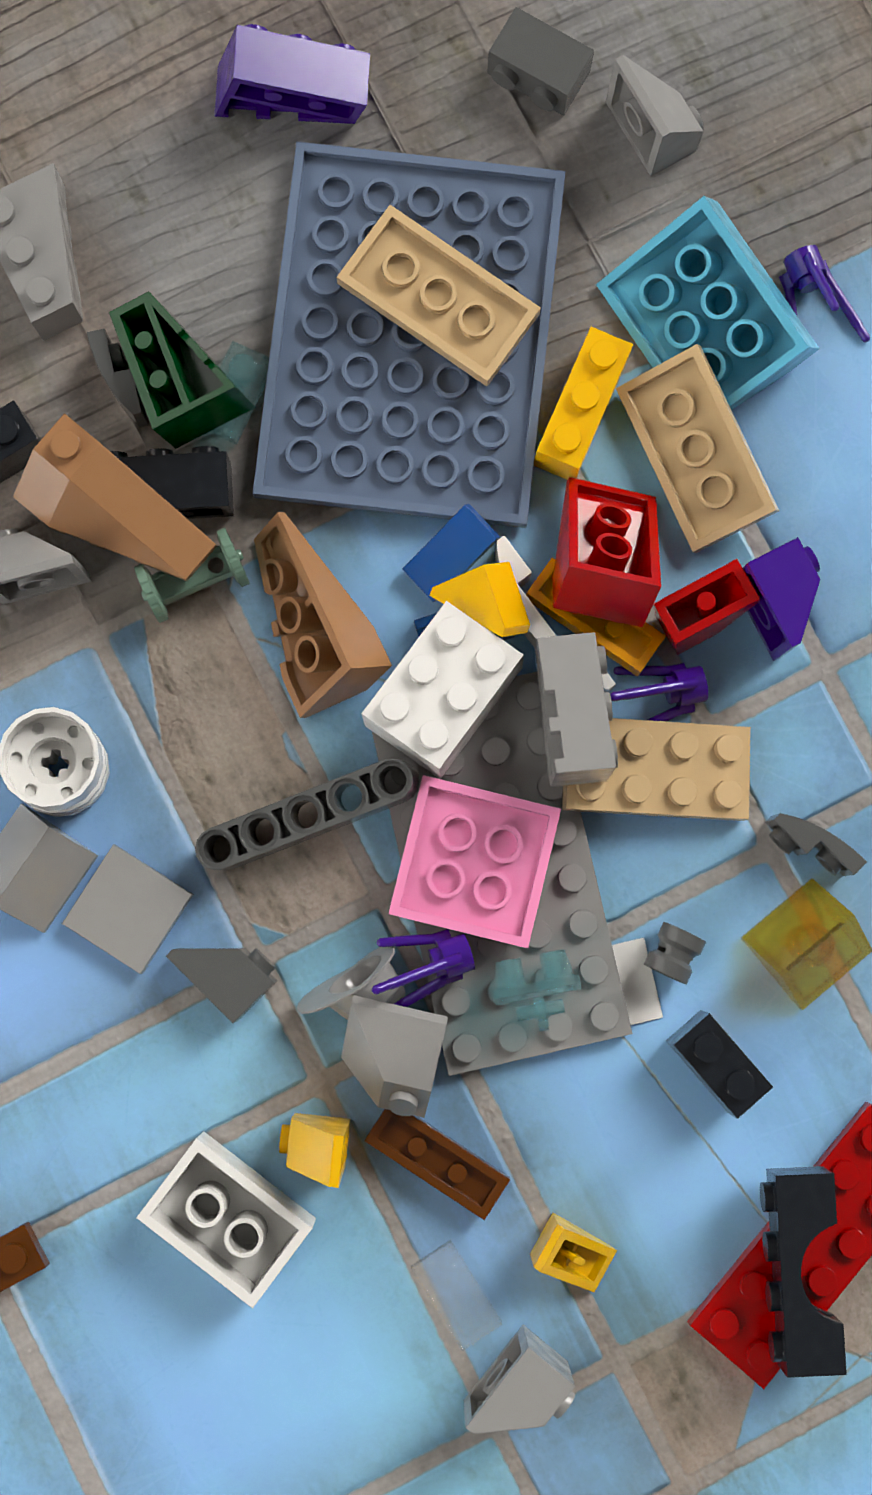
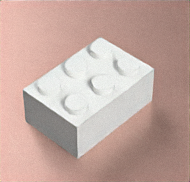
[361,601,524,779]
[137,1131,316,1308]

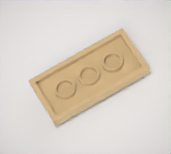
[336,205,541,386]
[616,344,779,553]
[562,718,751,821]

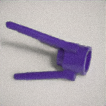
[779,245,870,342]
[610,663,709,722]
[372,929,475,1007]

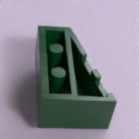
[109,291,256,449]

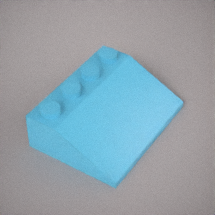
[596,196,820,410]

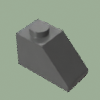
[166,948,278,1023]

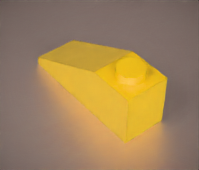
[279,1113,351,1188]

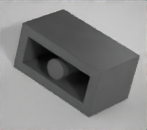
[487,7,594,116]

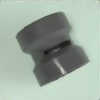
[644,922,706,985]

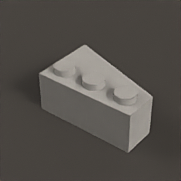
[0,163,84,341]
[535,632,618,787]

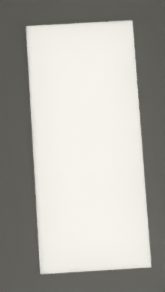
[612,938,663,1025]

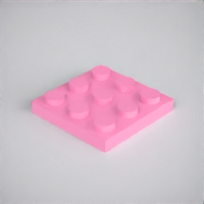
[388,775,561,948]

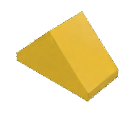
[429,562,530,637]
[530,1212,617,1292]

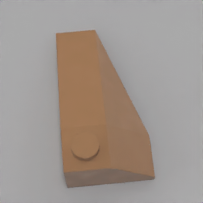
[13,413,217,581]
[254,512,392,718]

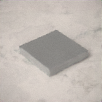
[62,844,194,974]

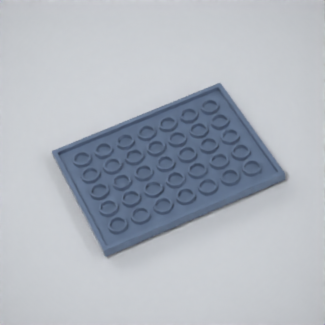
[253,141,566,528]

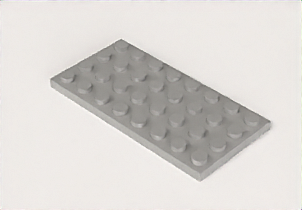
[372,672,633,1076]

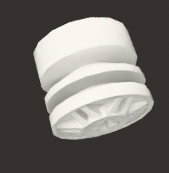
[0,707,110,817]

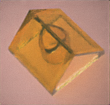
[740,878,872,1010]

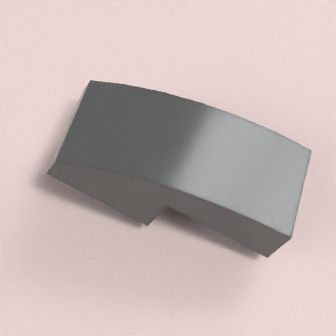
[87,329,149,427]
[765,813,867,876]

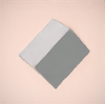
[0,804,98,933]

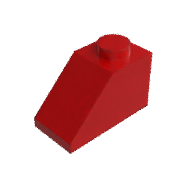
[653,559,760,655]

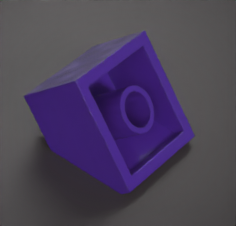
[743,537,821,661]

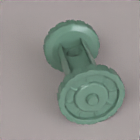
[134,527,250,623]

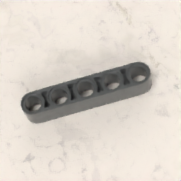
[195,758,420,870]

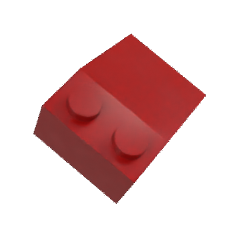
[553,477,661,628]

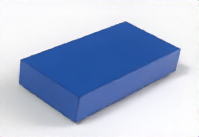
[402,504,501,602]

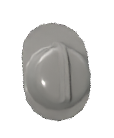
[297,947,406,1020]

